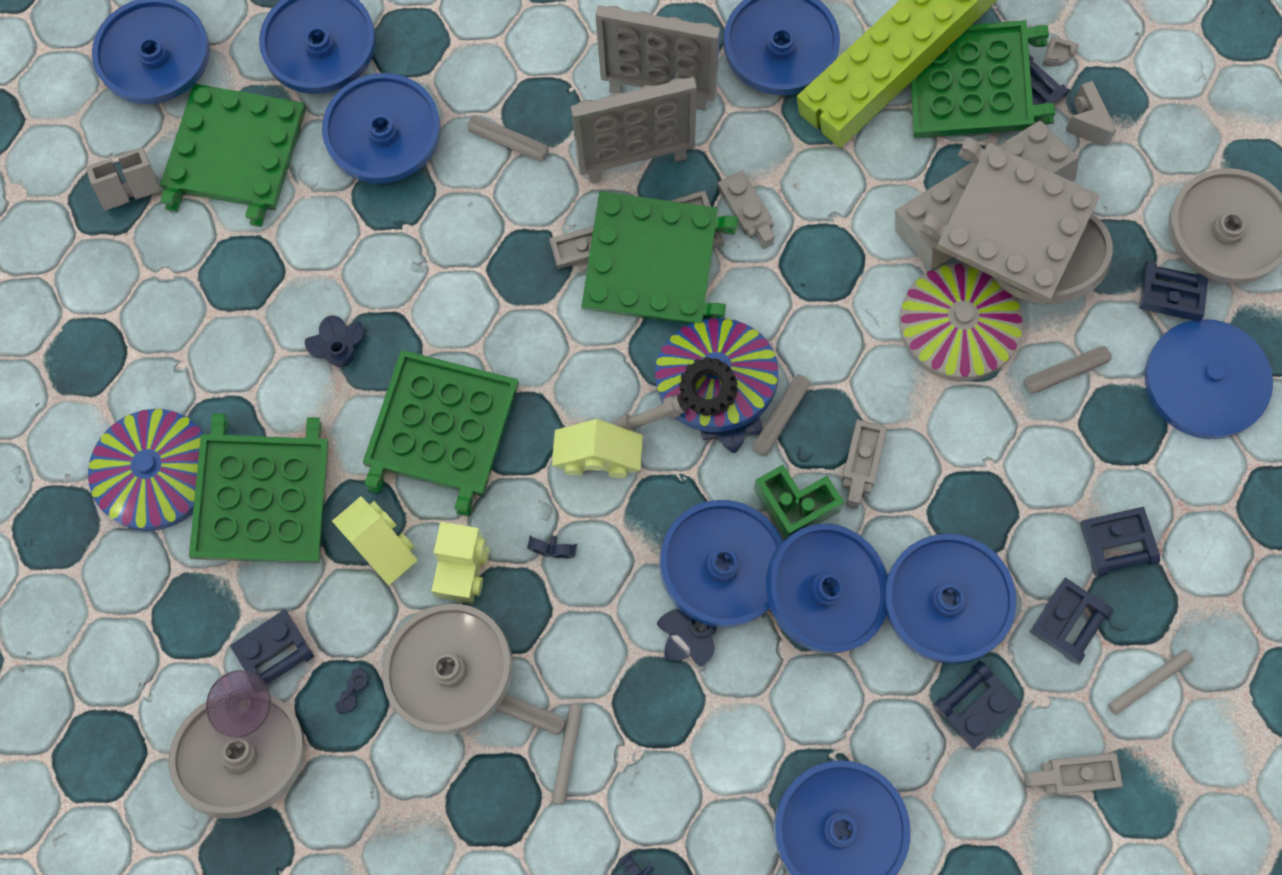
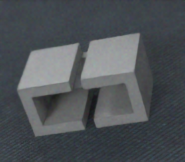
[86,147,161,211]

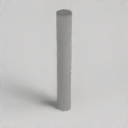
[1108,650,1194,715]
[551,704,583,805]

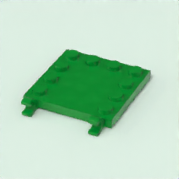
[911,20,1055,138]
[160,84,307,227]
[581,191,738,325]
[363,350,519,517]
[189,413,329,564]

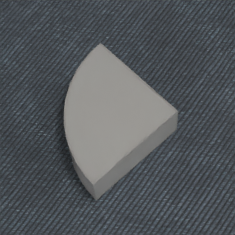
[1042,36,1079,67]

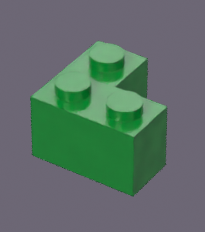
[754,465,844,539]

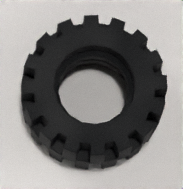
[679,357,738,416]

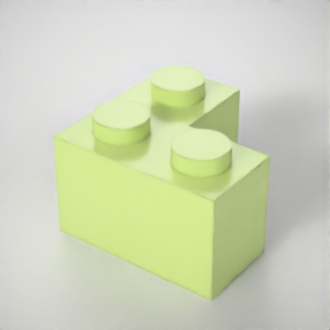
[552,419,643,478]
[332,497,418,586]
[431,521,489,604]

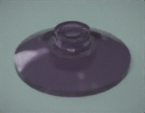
[206,670,271,737]

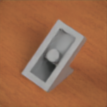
[1066,81,1117,146]

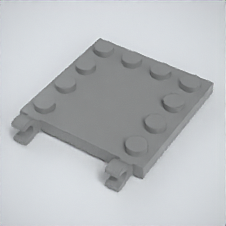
[595,5,720,110]
[570,77,697,183]
[919,138,1100,303]

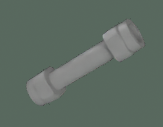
[613,394,687,432]

